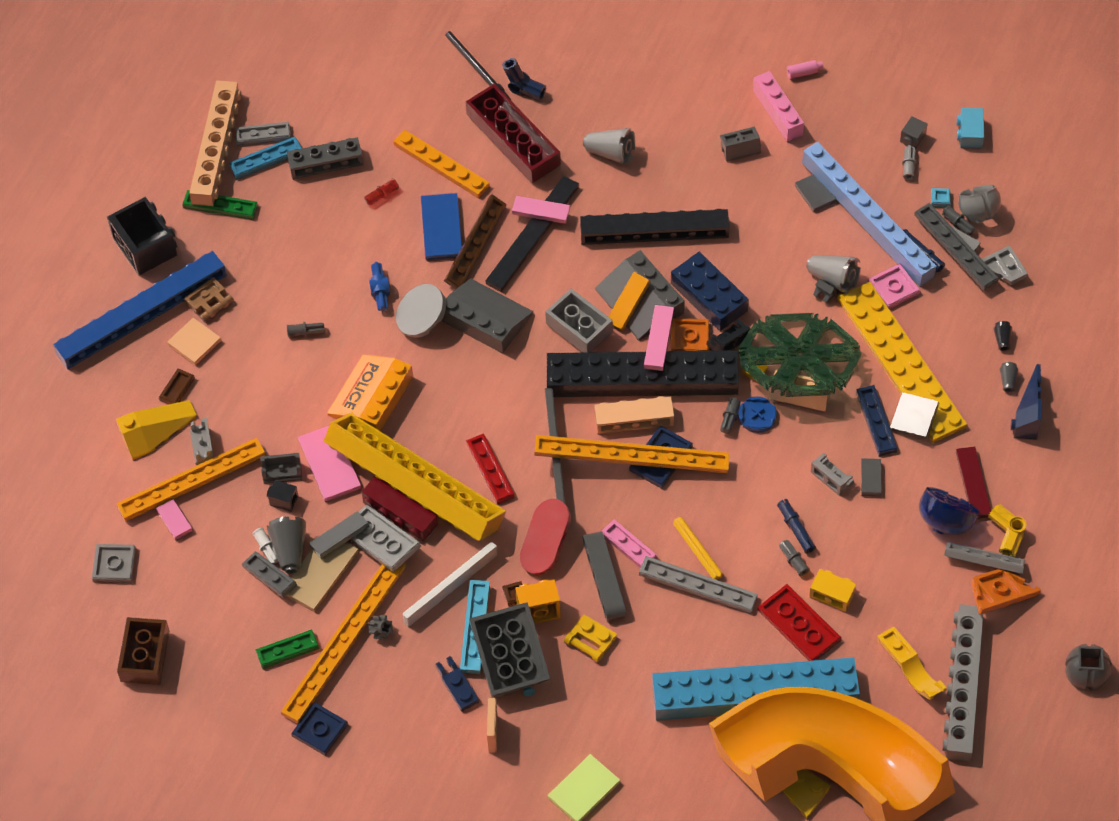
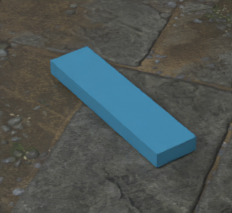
[229,137,302,180]

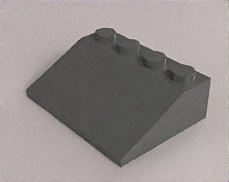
[595,250,685,341]
[441,278,533,354]
[469,602,550,699]

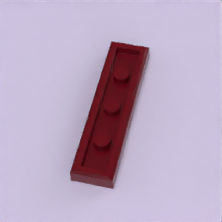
[956,446,991,519]

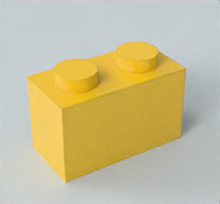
[809,569,856,612]

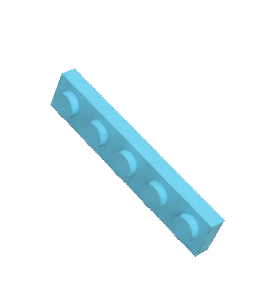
[460,580,490,674]

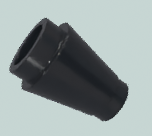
[993,321,1012,351]

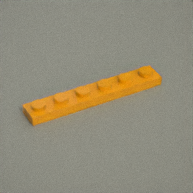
[393,129,490,198]

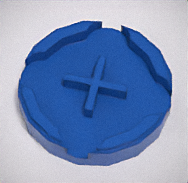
[738,396,777,433]

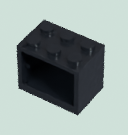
[107,197,178,276]

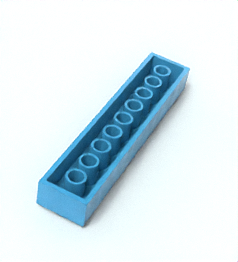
[652,657,860,721]

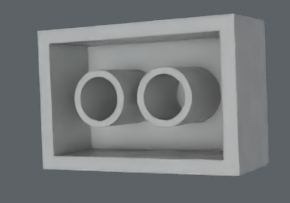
[545,288,613,352]

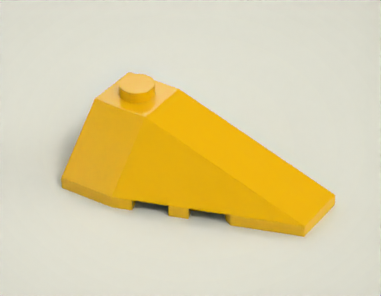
[116,400,197,460]

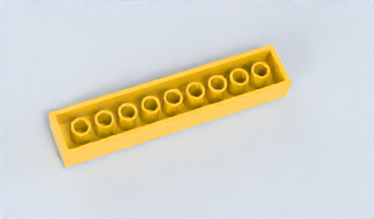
[323,413,506,541]

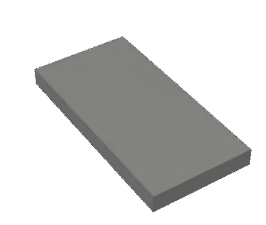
[350,505,421,572]

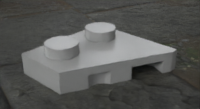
[982,245,1028,285]

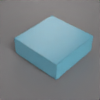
[931,188,950,207]

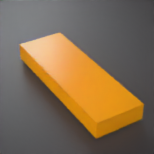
[608,272,651,330]

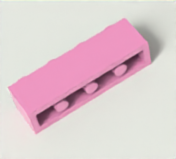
[753,71,804,142]

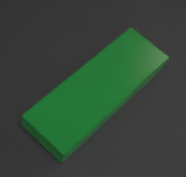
[255,629,319,669]

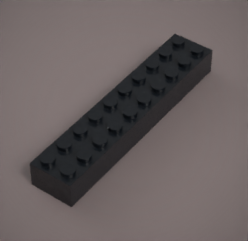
[547,350,739,397]

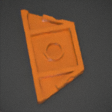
[971,569,1041,615]

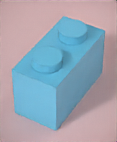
[956,108,984,148]

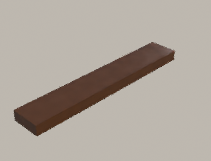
[444,194,507,289]

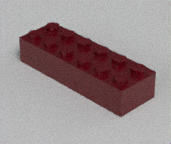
[466,84,561,183]

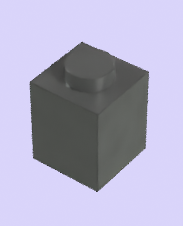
[900,116,928,149]

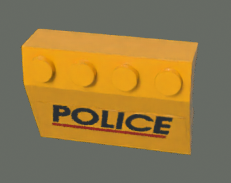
[327,355,413,432]

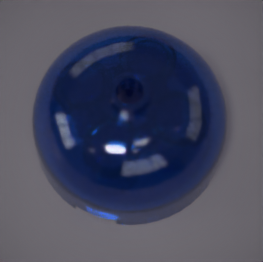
[919,487,979,535]

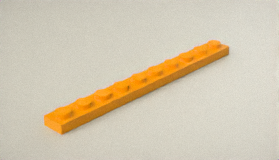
[534,435,729,473]
[281,563,405,724]

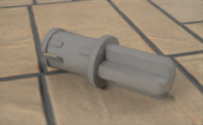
[902,145,917,181]

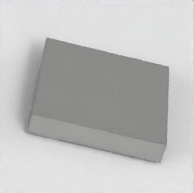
[92,544,136,583]

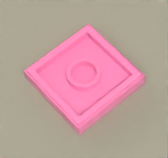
[868,264,920,309]

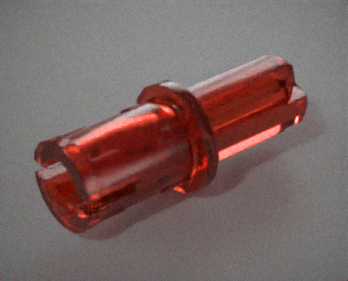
[364,178,399,206]

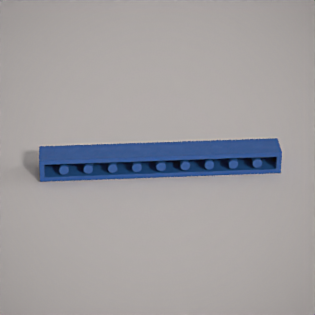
[53,251,227,369]

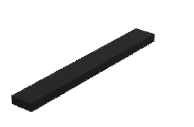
[485,176,579,292]

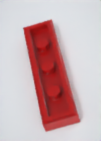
[466,433,515,505]

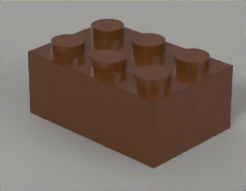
[117,617,170,685]

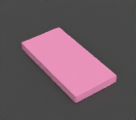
[298,426,361,502]

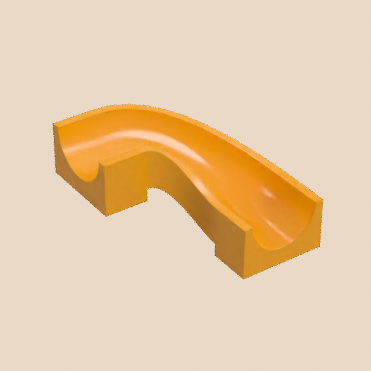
[709,687,955,821]

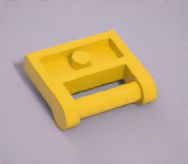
[564,614,617,662]

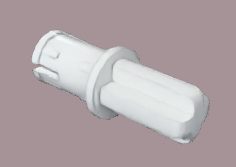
[252,527,278,564]

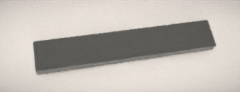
[914,203,999,291]

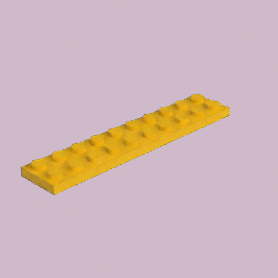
[837,282,967,443]

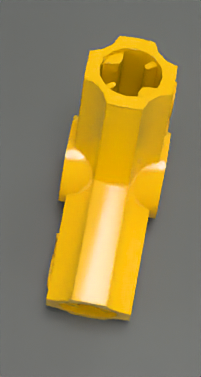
[988,504,1027,557]

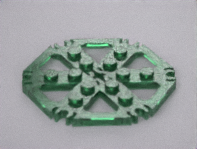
[738,313,862,397]

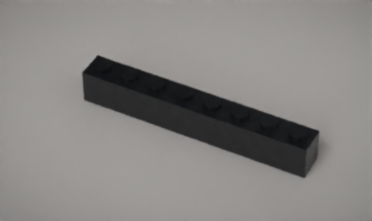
[580,209,730,245]

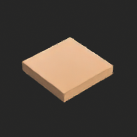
[167,318,221,366]
[487,698,498,753]

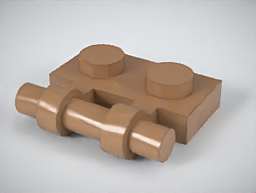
[184,277,234,321]

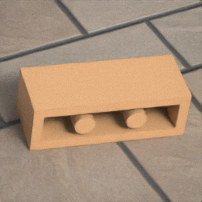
[769,370,832,411]

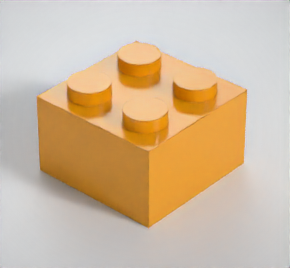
[516,579,561,624]

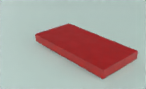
[757,584,842,661]

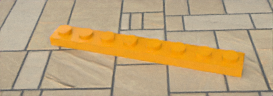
[116,438,266,522]

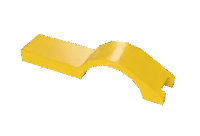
[877,627,947,700]

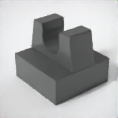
[813,279,839,303]

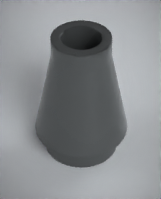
[1000,362,1019,392]

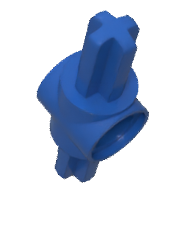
[369,262,390,312]

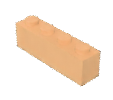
[595,396,674,434]

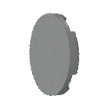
[396,284,446,338]

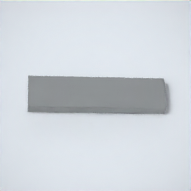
[944,542,1025,574]

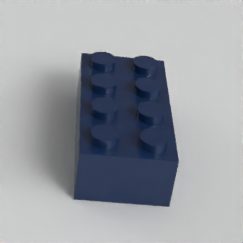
[671,251,749,331]

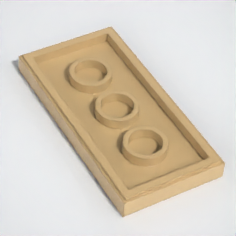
[286,531,359,612]

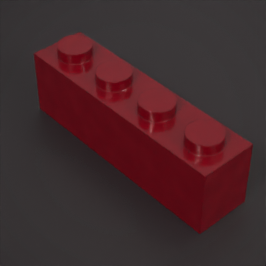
[361,476,438,541]

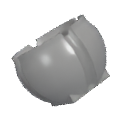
[958,185,1001,223]

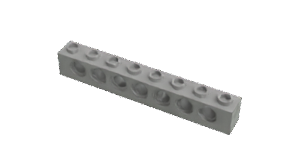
[942,604,983,762]

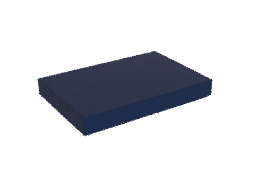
[629,425,693,489]

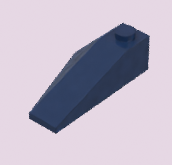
[1010,364,1042,440]

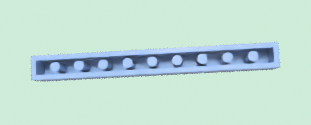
[802,142,936,287]

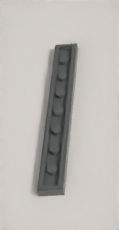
[545,388,565,504]

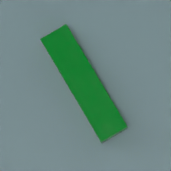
[182,190,258,220]

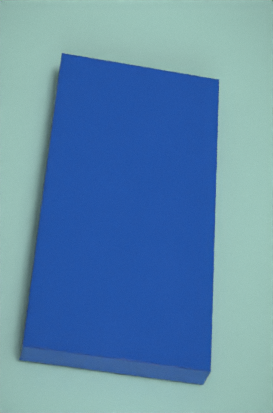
[421,193,462,260]

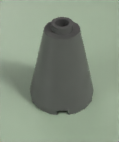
[267,516,306,574]

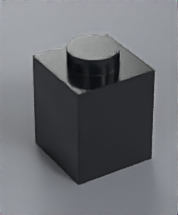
[267,480,299,512]

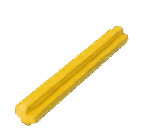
[673,517,723,580]

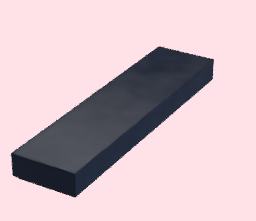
[856,385,898,456]

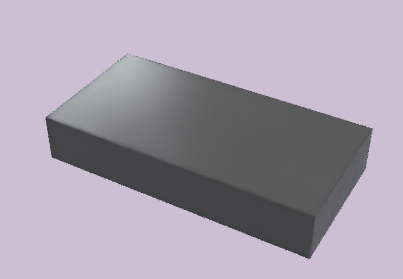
[861,458,881,496]

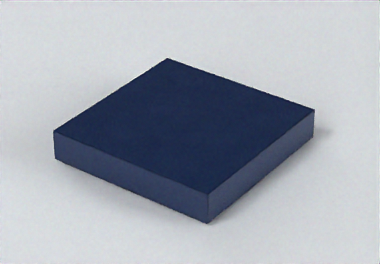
[291,702,348,756]

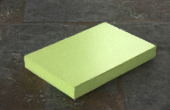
[548,754,620,821]

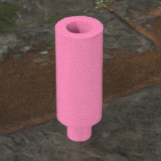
[787,60,823,79]

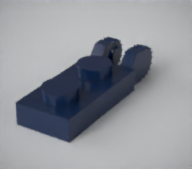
[435,656,479,712]

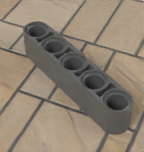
[582,531,626,621]

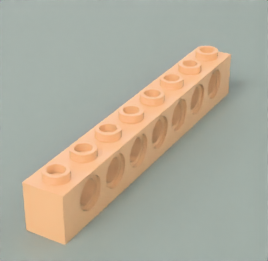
[189,80,242,206]

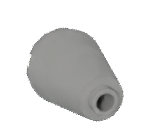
[583,128,635,165]
[806,255,861,294]

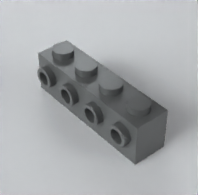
[287,137,364,180]

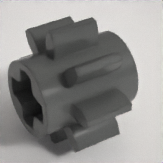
[368,615,393,640]

